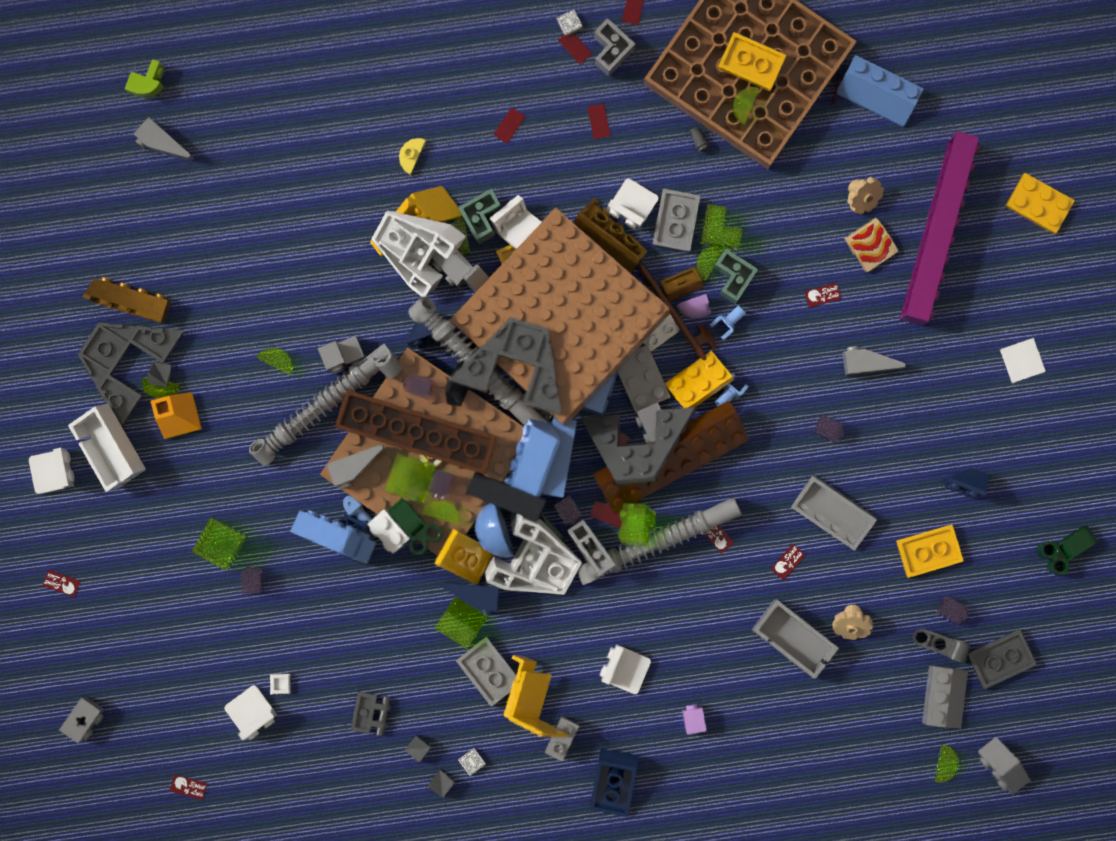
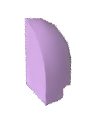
[676,294,711,319]

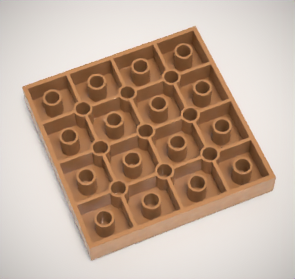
[643,0,857,169]
[450,207,670,427]
[319,347,523,556]

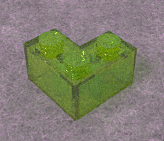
[700,204,742,251]
[618,504,656,546]

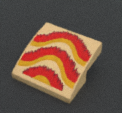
[844,218,899,272]

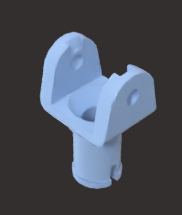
[710,305,746,341]
[715,373,749,406]
[343,496,373,524]

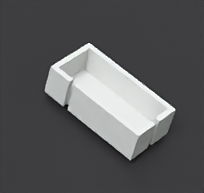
[68,403,146,492]

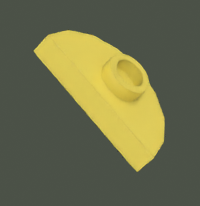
[399,138,426,175]

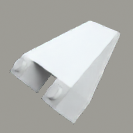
[372,211,466,297]
[485,514,582,595]

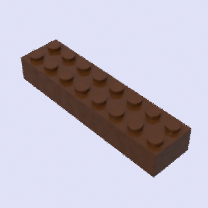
[335,390,497,475]
[593,401,749,514]

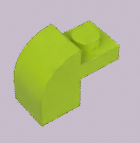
[125,59,164,99]

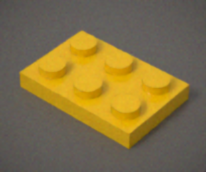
[718,32,786,91]
[1005,173,1075,234]
[665,351,734,408]
[896,524,964,578]
[435,529,493,585]

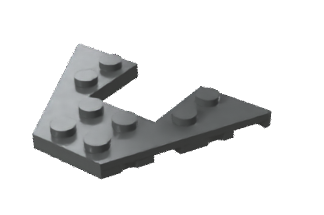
[449,317,562,415]
[77,322,185,427]
[581,407,696,484]

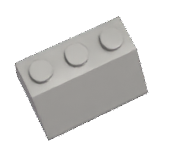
[431,250,473,288]
[922,665,968,729]

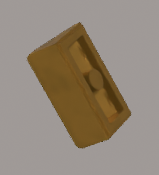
[660,266,704,302]

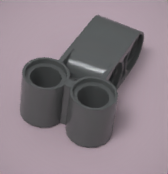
[913,629,971,663]

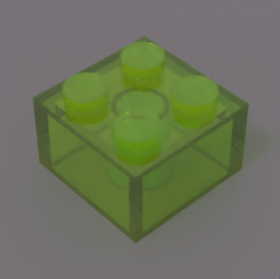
[191,517,248,570]

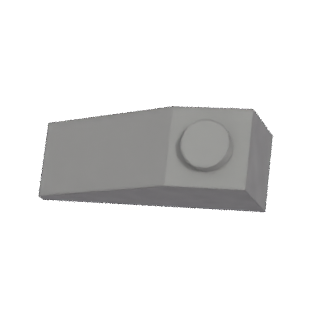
[133,117,194,161]
[843,346,905,376]
[327,444,385,489]
[567,520,616,577]

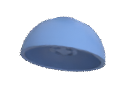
[475,503,513,557]

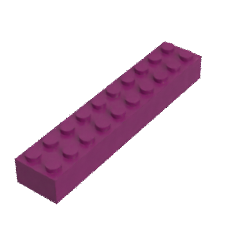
[899,131,980,326]

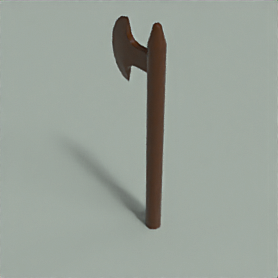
[637,263,716,360]

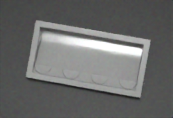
[791,474,877,551]

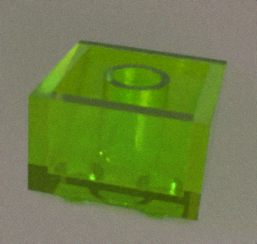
[385,453,436,504]
[435,596,489,649]

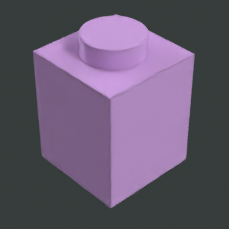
[682,704,706,734]

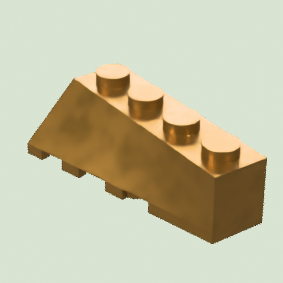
[573,197,647,274]
[83,277,171,324]

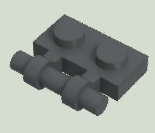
[351,691,391,736]

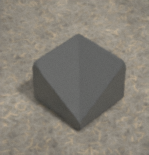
[148,362,172,387]
[405,735,432,763]
[428,769,455,798]

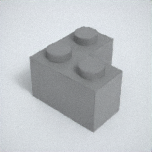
[594,18,635,77]
[317,336,366,375]
[978,737,1030,795]

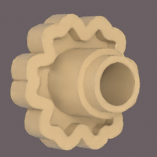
[847,177,884,214]
[833,605,873,640]

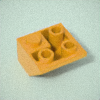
[151,392,202,439]

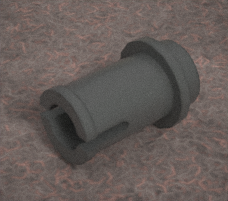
[688,127,709,152]

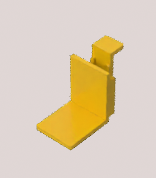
[370,186,463,256]
[504,655,568,738]

